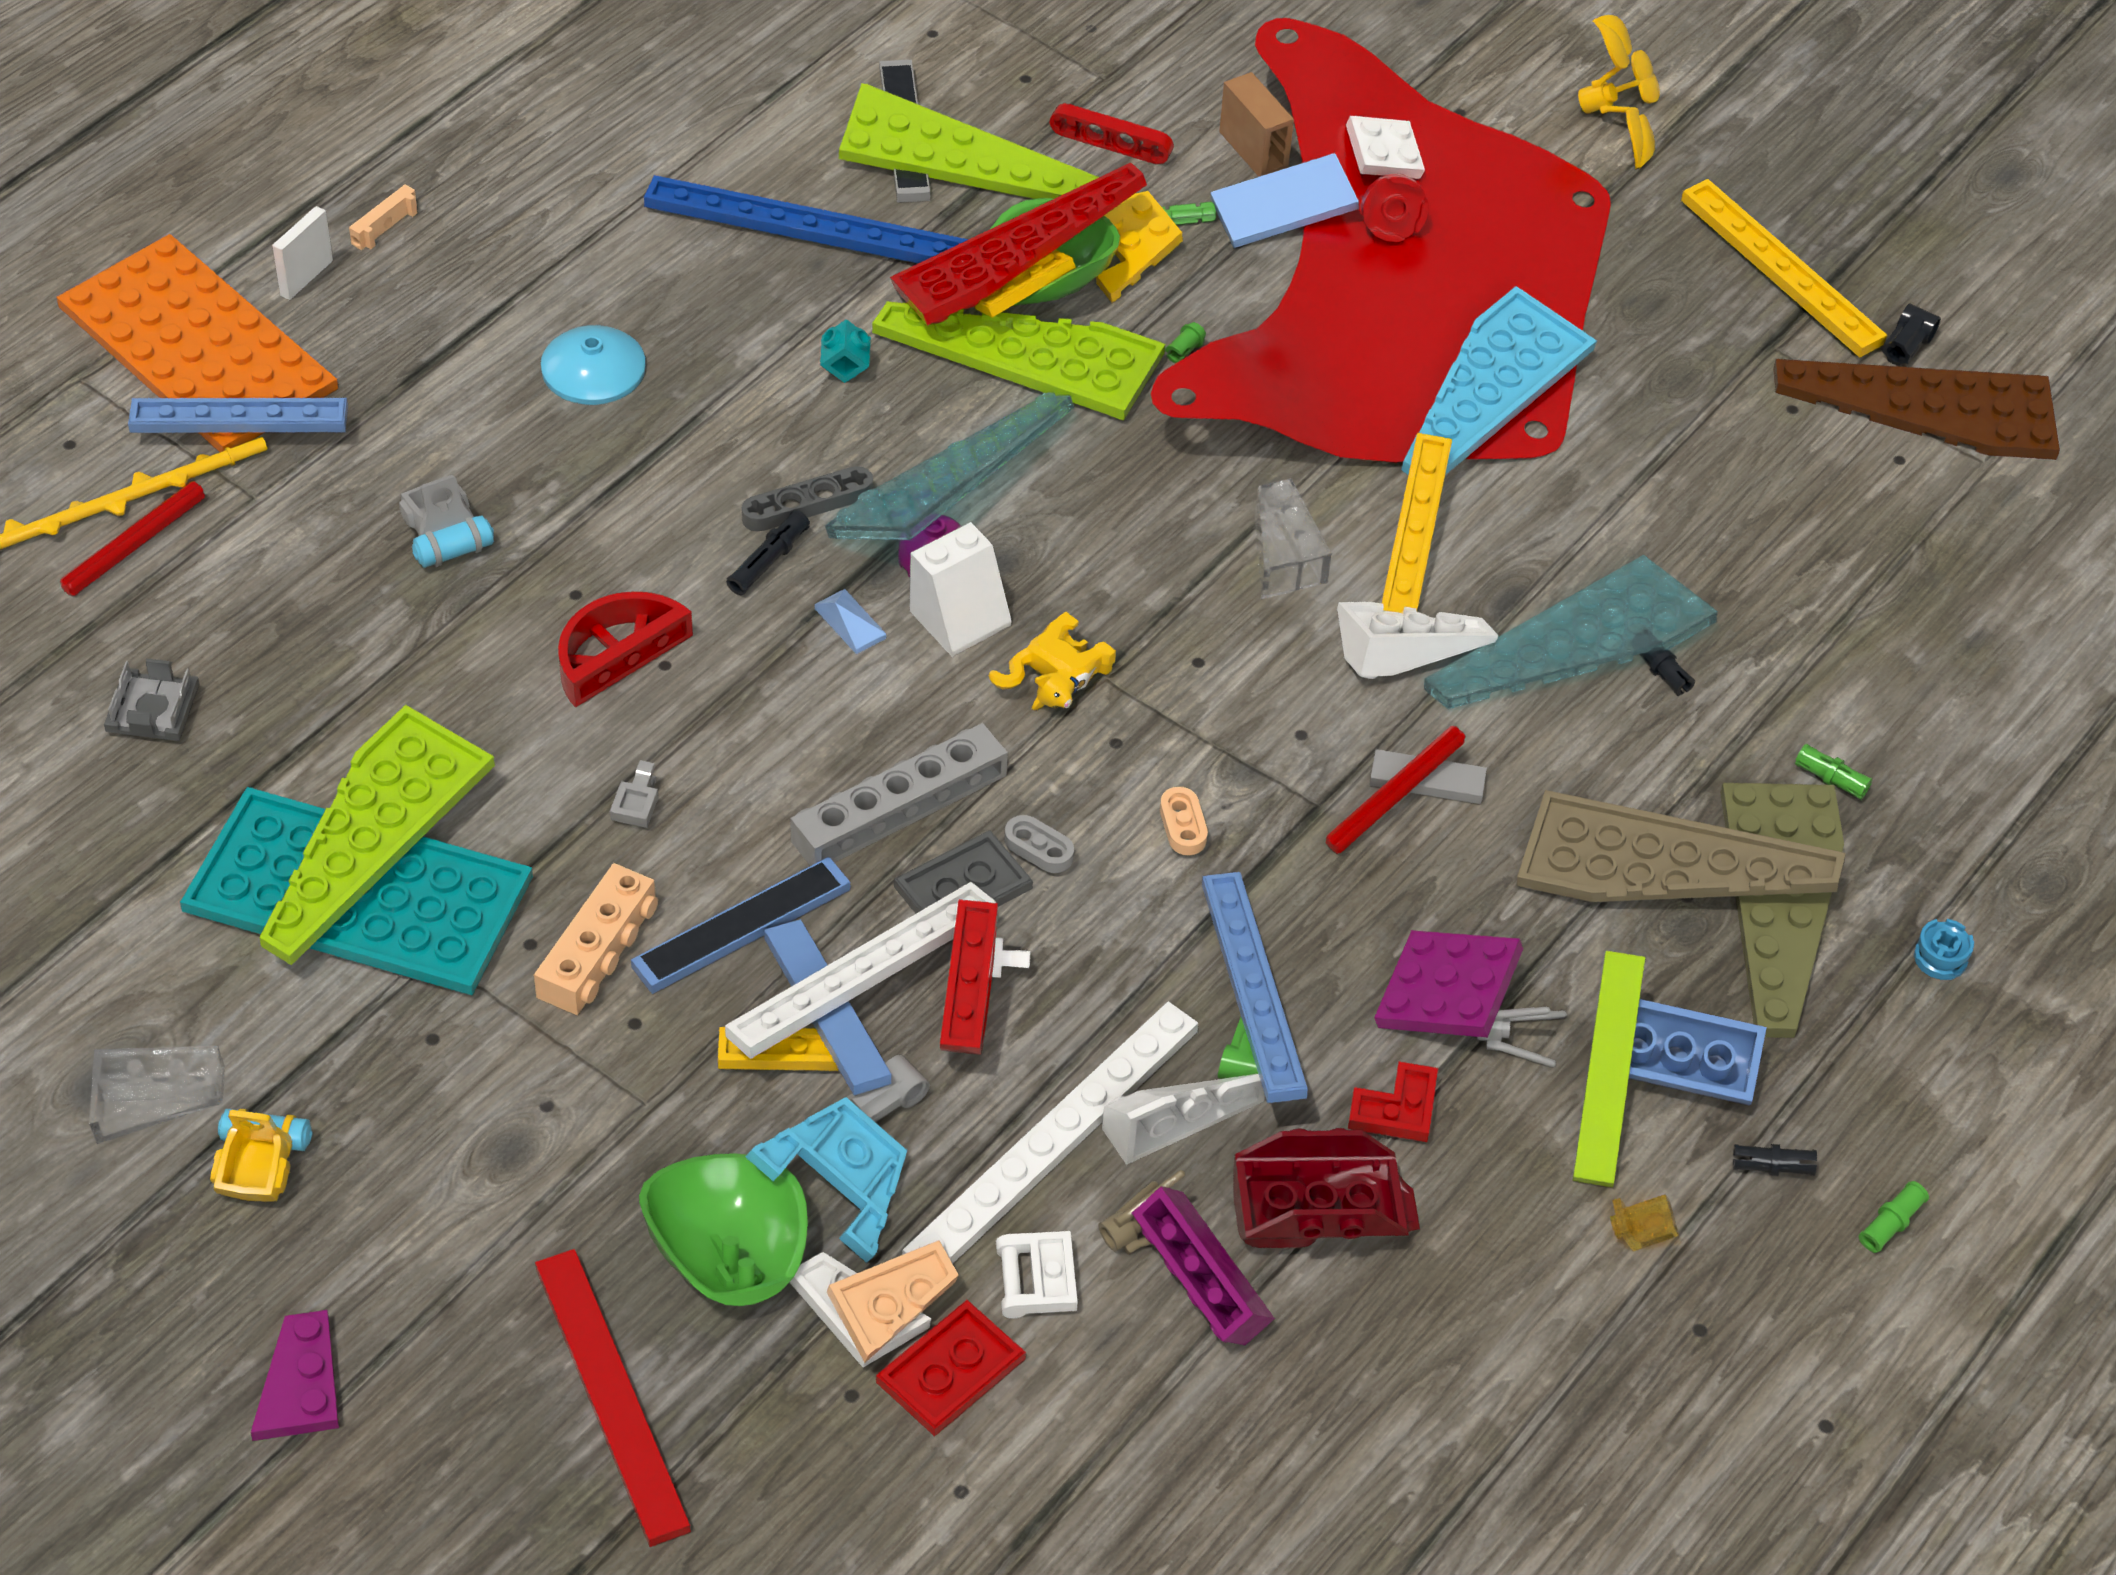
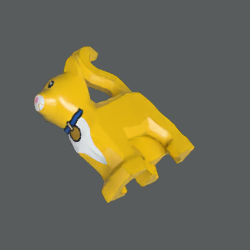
[988,612,1116,711]

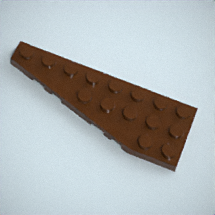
[1773,359,2060,460]

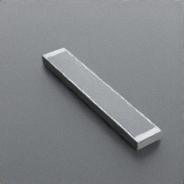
[879,59,930,203]

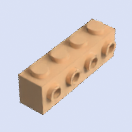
[534,863,658,1016]

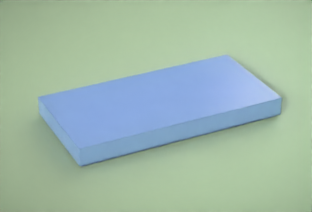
[1210,153,1359,248]

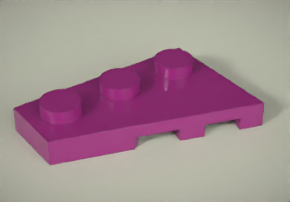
[250,1310,339,1441]

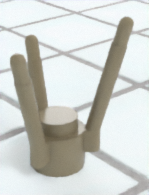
[1098,1170,1185,1255]

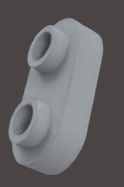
[1004,815,1074,873]

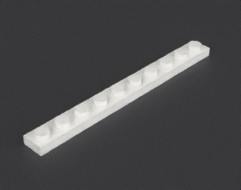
[902,1001,1198,1264]

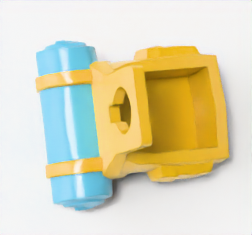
[210,1108,313,1202]

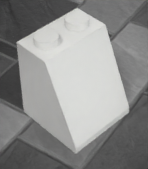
[910,522,1012,657]

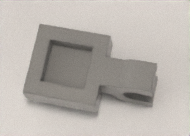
[610,760,659,828]

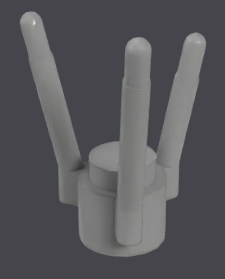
[1477,1007,1567,1067]

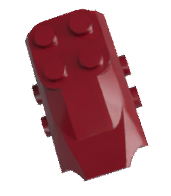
[1233,1128,1420,1248]

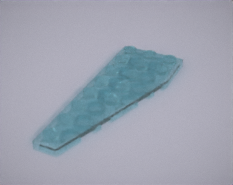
[825,392,1074,540]
[1424,555,1718,709]

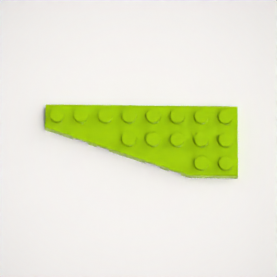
[872,301,1166,420]
[259,705,495,965]

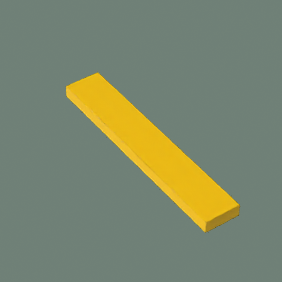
[1382,433,1452,613]

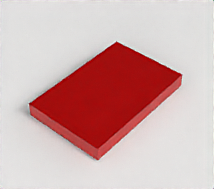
[876,1300,1026,1437]

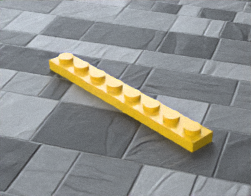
[1681,179,1887,358]

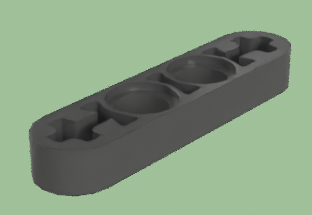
[741,466,873,532]

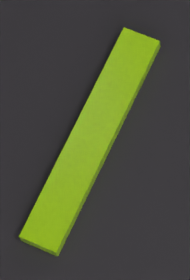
[1572,951,1645,1188]

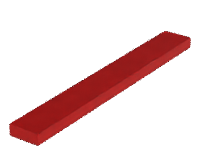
[535,1249,691,1547]

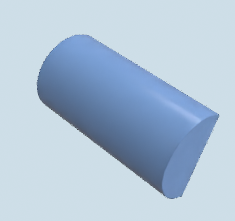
[1629,999,1767,1106]

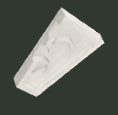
[790,1252,931,1367]

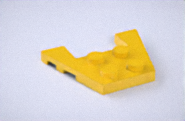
[1096,191,1183,303]

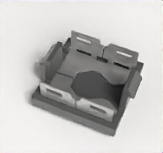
[104,658,200,741]

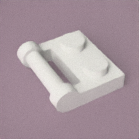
[996,1231,1078,1319]

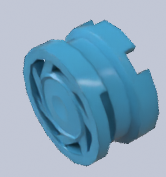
[1914,919,1974,980]

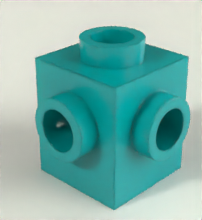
[820,319,871,383]

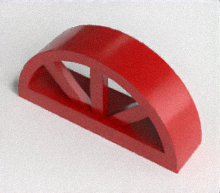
[558,591,693,708]
[940,899,998,1055]

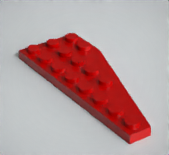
[890,163,1147,325]

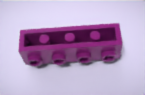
[1132,1186,1275,1345]

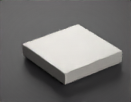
[272,206,333,300]

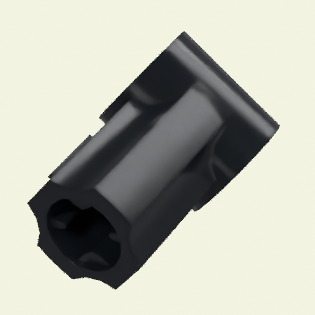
[1882,303,1941,366]

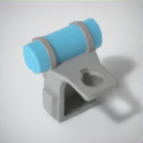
[399,475,494,568]

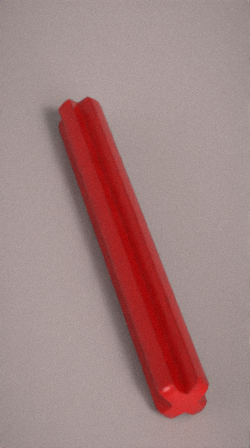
[60,481,205,596]
[1325,726,1466,854]

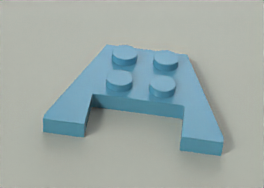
[745,1097,907,1263]

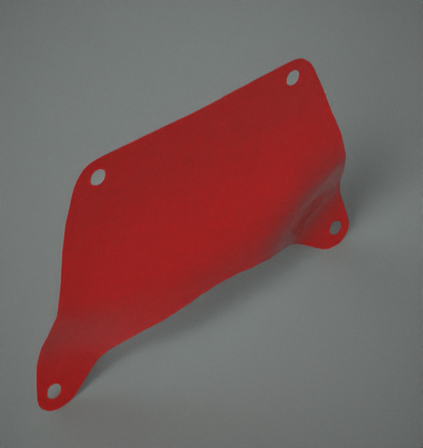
[1150,18,1611,462]

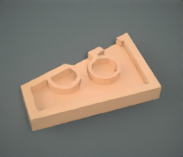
[827,1240,958,1363]

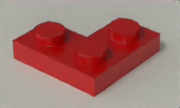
[1348,1061,1438,1142]

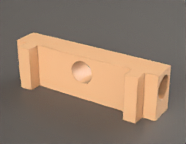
[349,184,417,250]

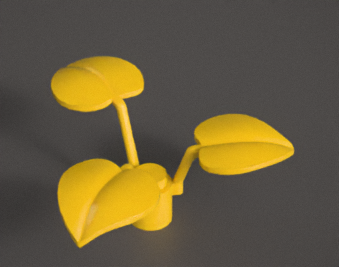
[1578,15,1660,169]

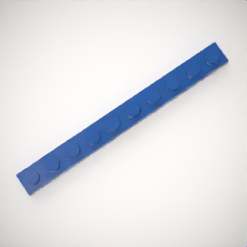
[644,175,969,263]

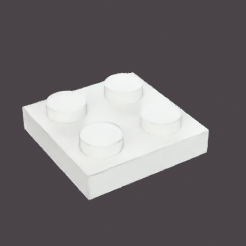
[1346,116,1425,179]

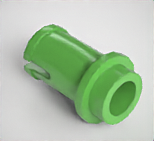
[1165,322,1206,363]

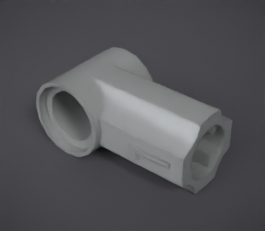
[847,1055,930,1122]

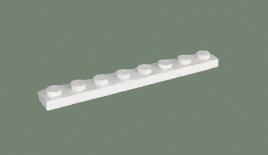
[725,882,996,1059]

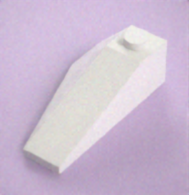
[1337,602,1498,679]
[1102,1074,1265,1165]

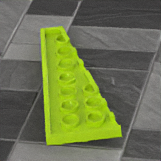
[839,83,1099,199]

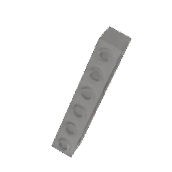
[790,723,1008,866]

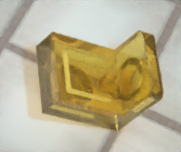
[1610,1194,1679,1251]

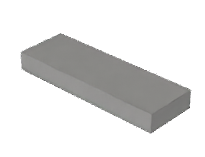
[1369,749,1487,804]

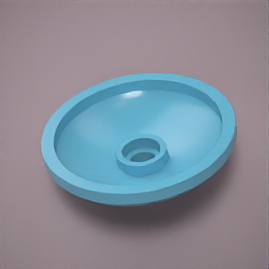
[541,325,646,405]

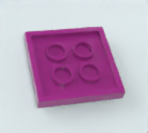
[1374,930,1523,1038]

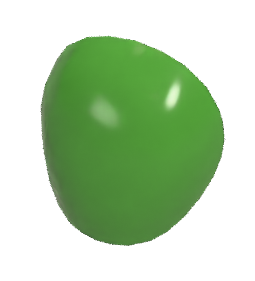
[991,198,1120,306]
[639,1153,808,1306]

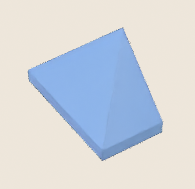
[815,589,886,654]

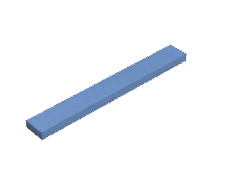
[1202,872,1308,1103]

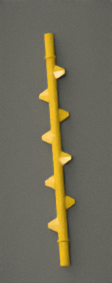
[0,437,267,550]

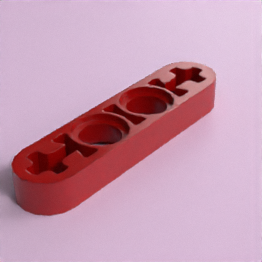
[1049,103,1174,164]

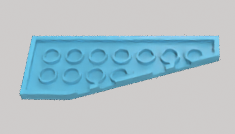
[1401,286,1597,475]

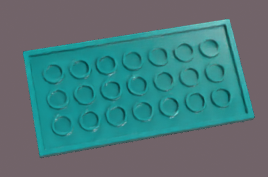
[180,787,533,995]

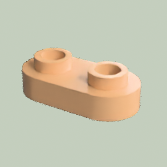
[1160,787,1208,855]

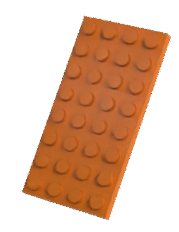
[56,234,338,452]

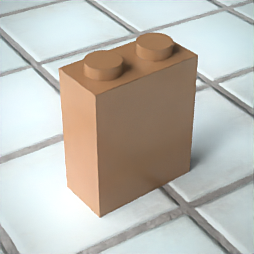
[1219,72,1294,177]

